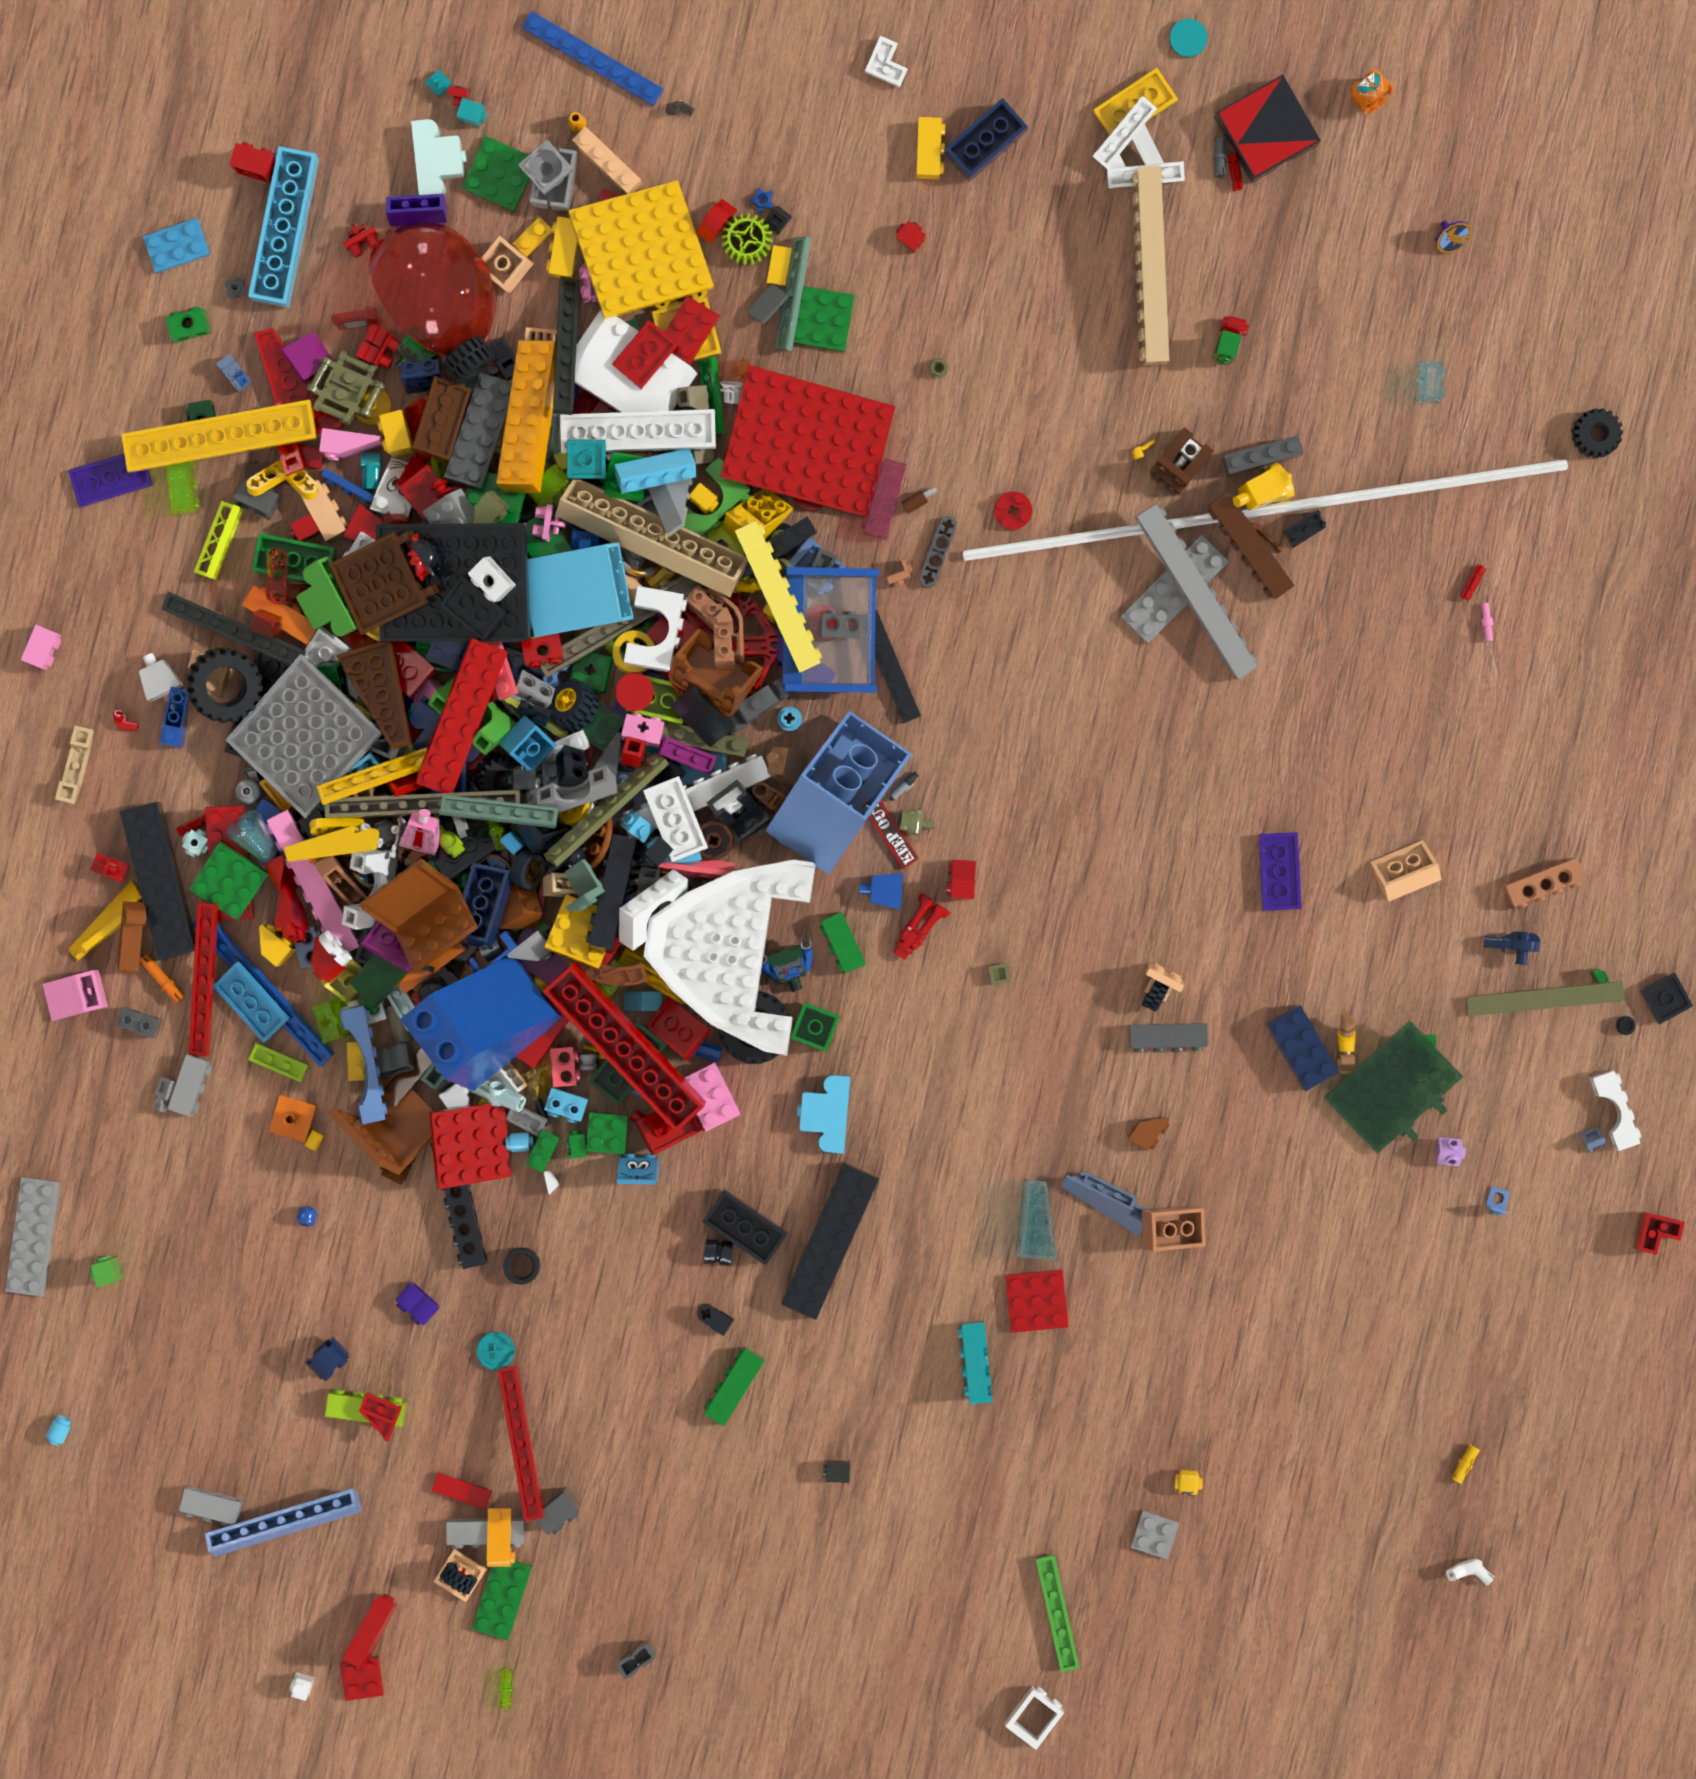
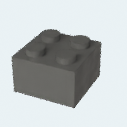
[535,1487,581,1535]

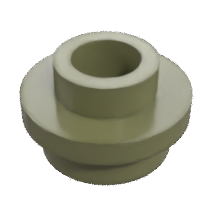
[929,358,948,378]

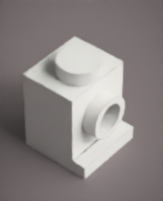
[290,1672,315,1701]

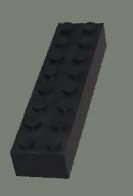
[120,802,196,960]
[781,1162,879,1320]

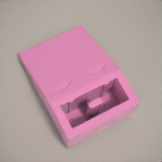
[43,970,108,1021]

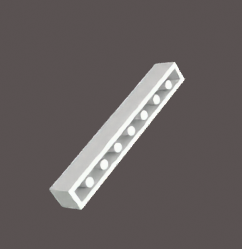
[620,754,771,838]

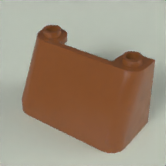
[669,629,763,716]

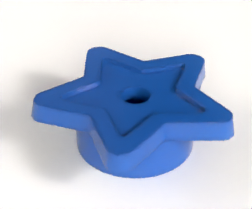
[749,188,774,213]

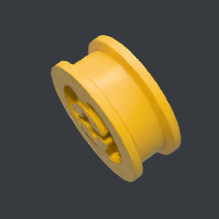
[612,630,655,674]

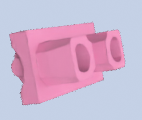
[532,504,565,542]

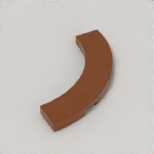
[558,954,649,986]

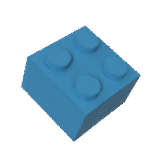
[498,715,557,770]

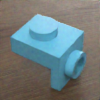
[620,810,655,843]

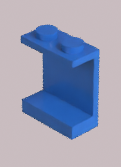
[469,931,519,973]

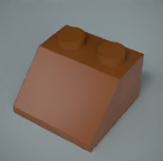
[499,884,542,929]

